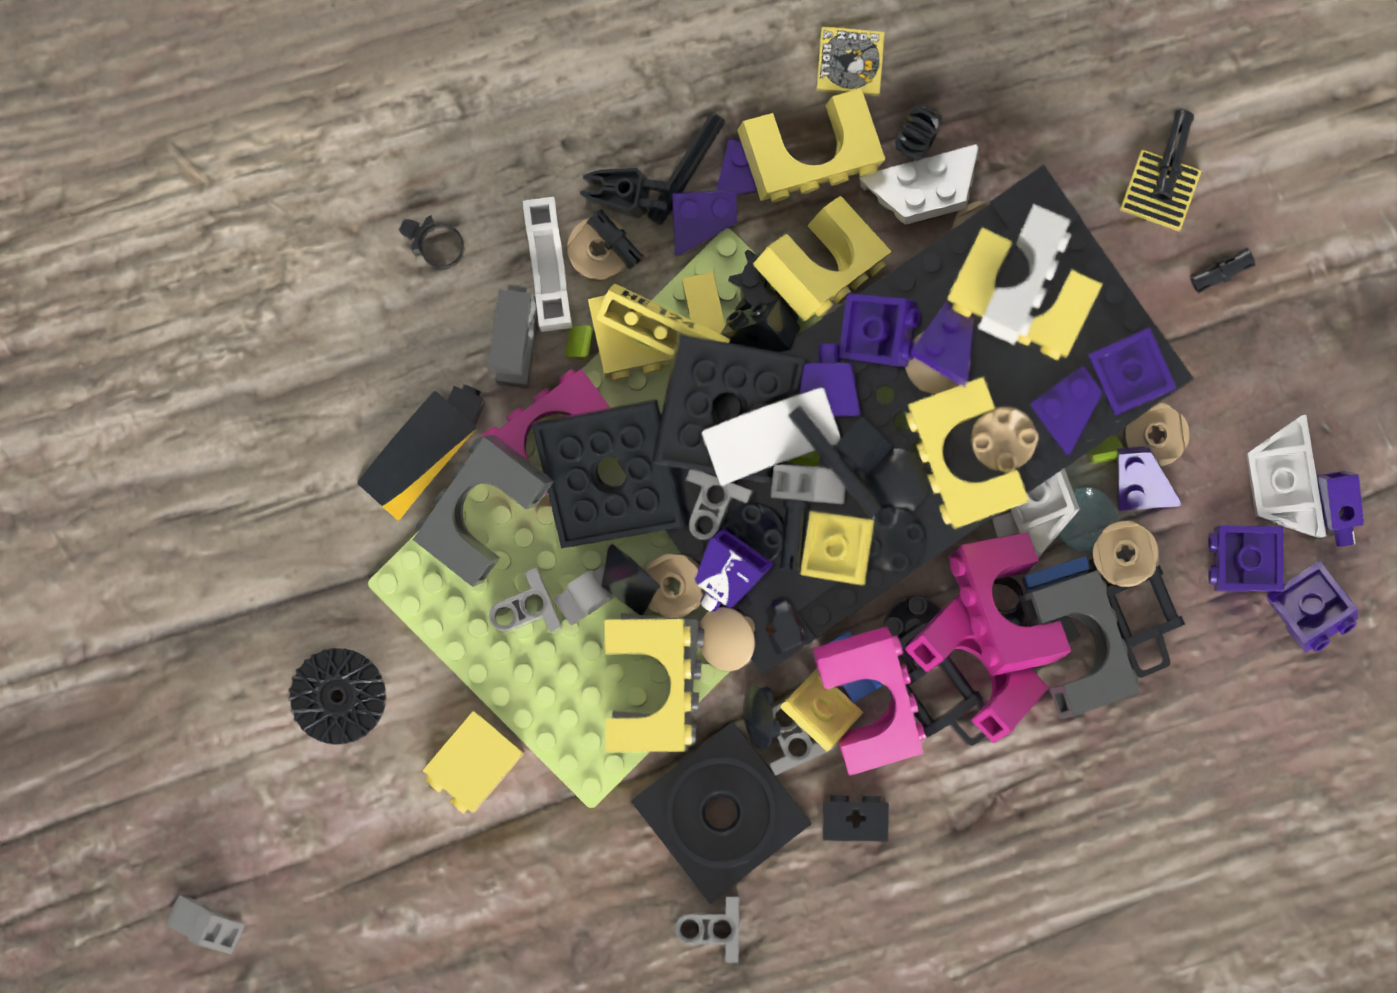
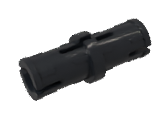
[587,209,644,270]
[1189,247,1256,294]

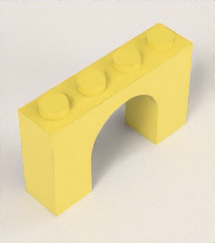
[737,88,886,202]
[753,196,892,321]
[948,228,1102,360]
[588,272,725,381]
[906,377,1029,529]
[605,619,691,752]

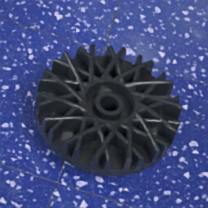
[288,648,387,745]

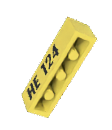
[595,283,731,356]

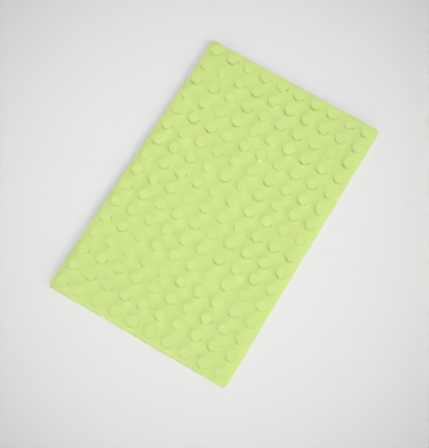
[368,228,922,808]

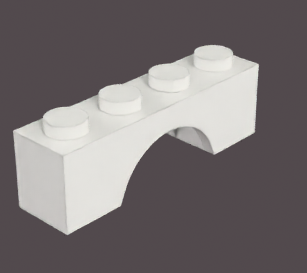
[522,197,573,332]
[978,205,1071,344]

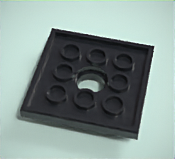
[652,333,806,484]
[532,399,686,549]
[631,722,812,903]

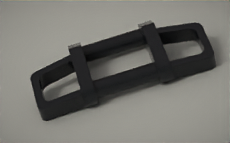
[1088,549,1186,678]
[899,623,986,746]

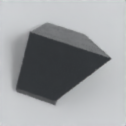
[601,543,661,615]

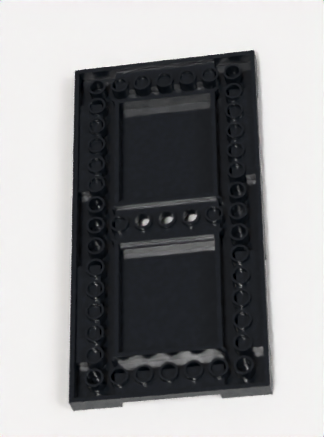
[617,164,1194,675]

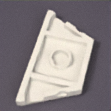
[859,144,978,225]
[1246,415,1326,538]
[1011,468,1080,558]

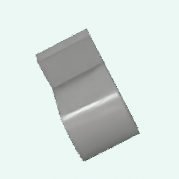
[771,465,845,504]
[686,470,755,540]
[553,565,615,626]
[489,568,563,634]
[769,703,834,776]
[165,894,245,954]
[675,896,739,963]

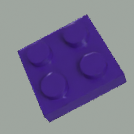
[1089,328,1177,416]

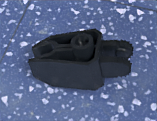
[580,168,671,218]

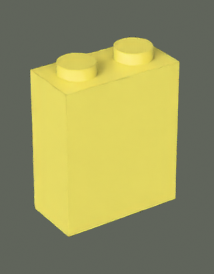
[423,711,524,813]

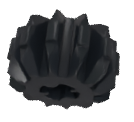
[895,104,942,161]

